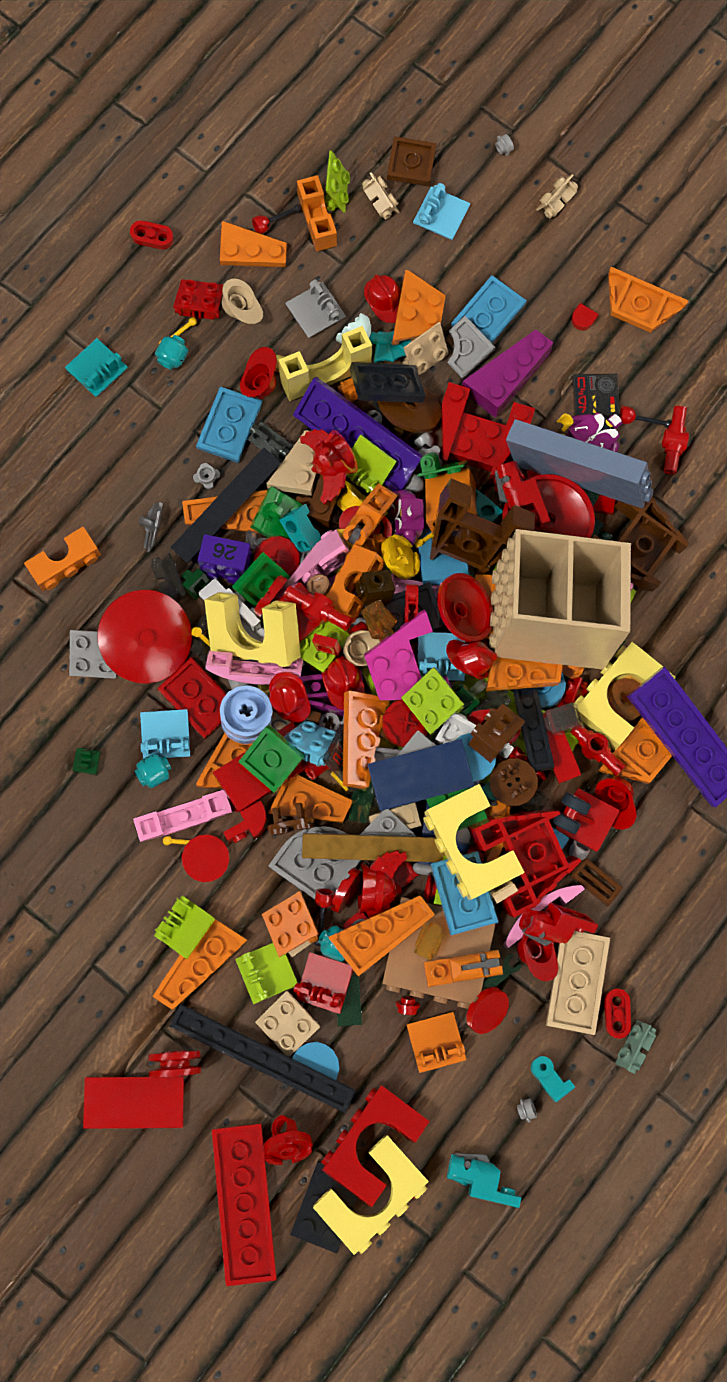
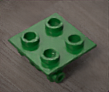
[417,452,468,479]

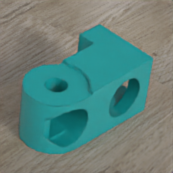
[476,489,503,525]
[279,504,321,553]
[530,1056,575,1102]

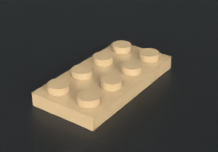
[546,931,610,1035]

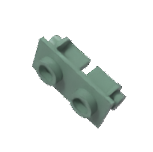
[615,1020,656,1074]

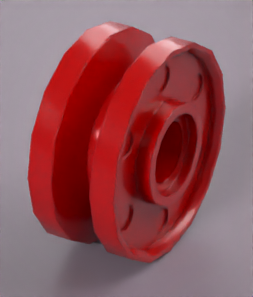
[148,1050,201,1078]

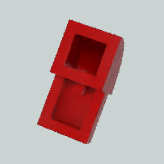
[223,801,267,844]

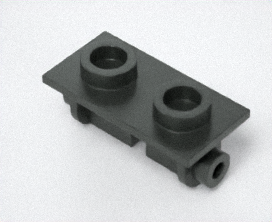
[248,422,293,463]

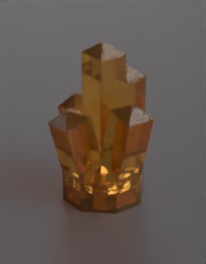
[361,600,397,641]

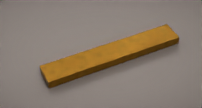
[302,833,446,862]

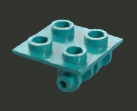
[65,338,128,397]

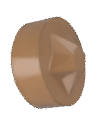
[307,574,332,596]

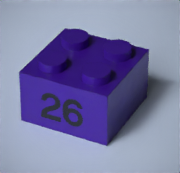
[198,534,252,584]

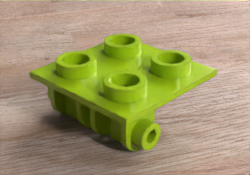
[325,150,350,213]
[346,435,397,494]
[300,622,350,673]
[401,667,464,735]
[154,895,215,959]
[235,943,297,1004]

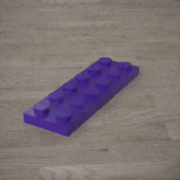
[293,377,423,491]
[627,667,727,808]

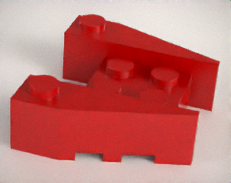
[441,382,535,484]
[467,809,581,918]

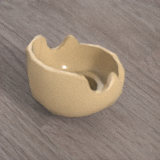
[343,630,381,666]

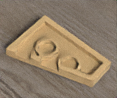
[267,431,318,496]

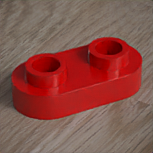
[130,220,174,250]
[604,989,631,1039]

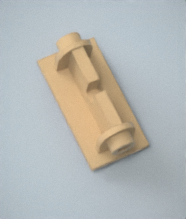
[362,172,400,219]
[536,174,578,218]

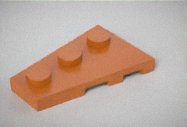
[220,221,287,267]
[486,650,562,691]
[268,775,353,823]

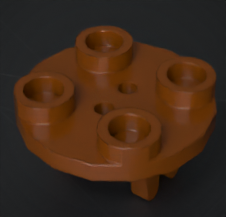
[490,759,538,807]
[267,803,314,835]

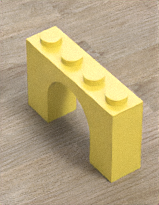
[279,326,372,401]
[204,592,301,667]
[571,642,676,751]
[423,784,524,900]
[312,1135,429,1255]

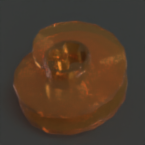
[607,678,641,722]

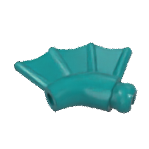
[369,331,411,363]

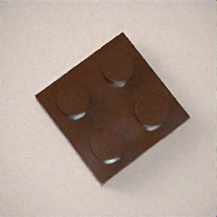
[387,136,437,186]

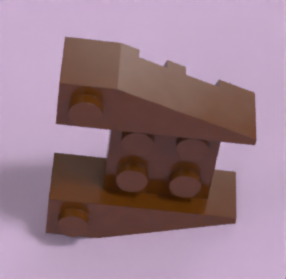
[430,478,535,577]
[592,496,689,592]

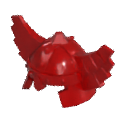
[300,429,358,505]
[358,850,407,918]

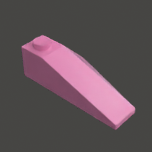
[273,530,351,602]

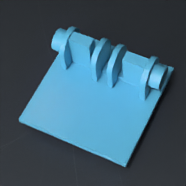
[413,183,470,240]
[417,632,465,681]
[140,709,190,759]
[284,720,343,767]

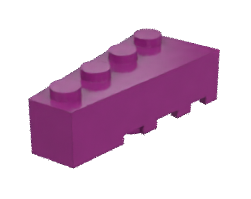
[462,330,553,418]

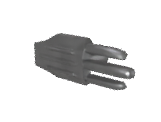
[138,502,163,553]

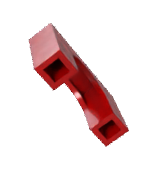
[321,1085,430,1207]

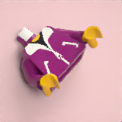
[556,413,622,452]
[390,490,424,548]

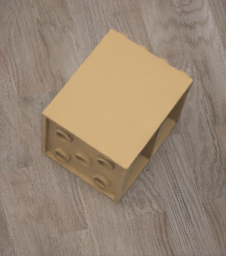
[489,529,631,669]

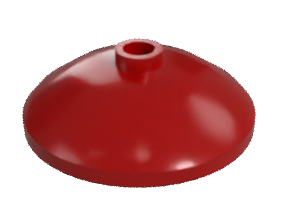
[438,573,493,642]

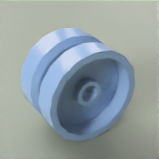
[220,685,273,744]

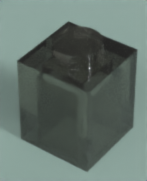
[544,702,584,736]

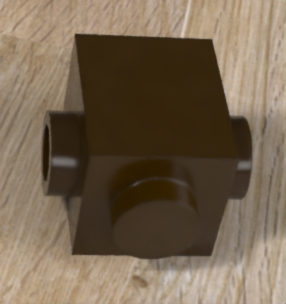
[356,570,395,605]

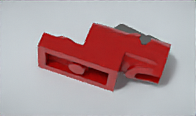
[495,461,550,529]
[519,903,598,946]

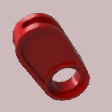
[405,584,418,623]

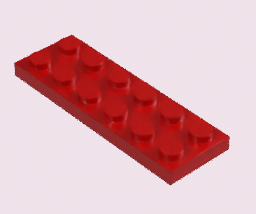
[212,1123,277,1287]

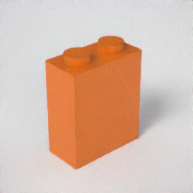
[425,468,477,534]

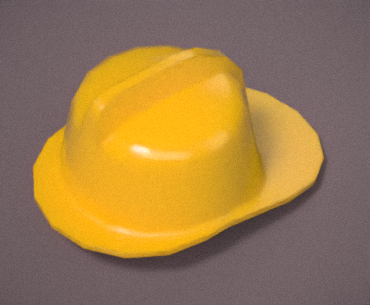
[337,480,388,515]

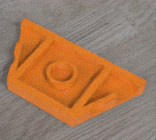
[608,267,688,333]
[392,270,446,345]
[196,714,253,788]
[599,717,672,784]

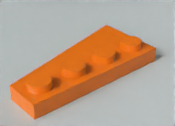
[182,490,267,533]
[343,691,390,789]
[328,896,435,976]
[152,919,248,1010]

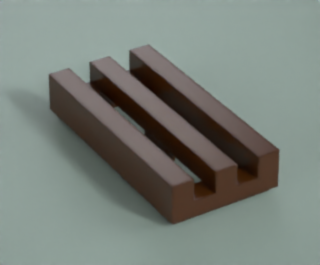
[570,858,623,907]

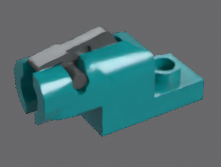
[447,1153,521,1208]

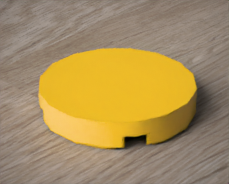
[381,534,420,580]

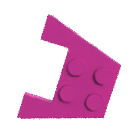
[364,610,451,700]

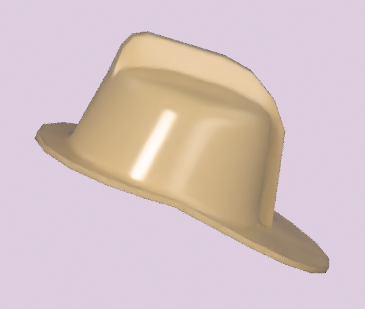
[222,279,263,324]

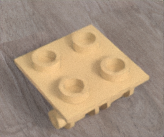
[403,322,449,375]
[255,991,321,1057]

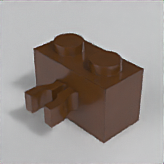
[296,475,343,530]
[468,703,525,763]

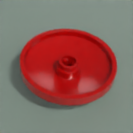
[502,474,595,538]
[97,590,192,684]

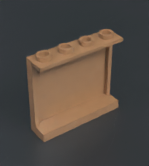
[382,897,495,1009]

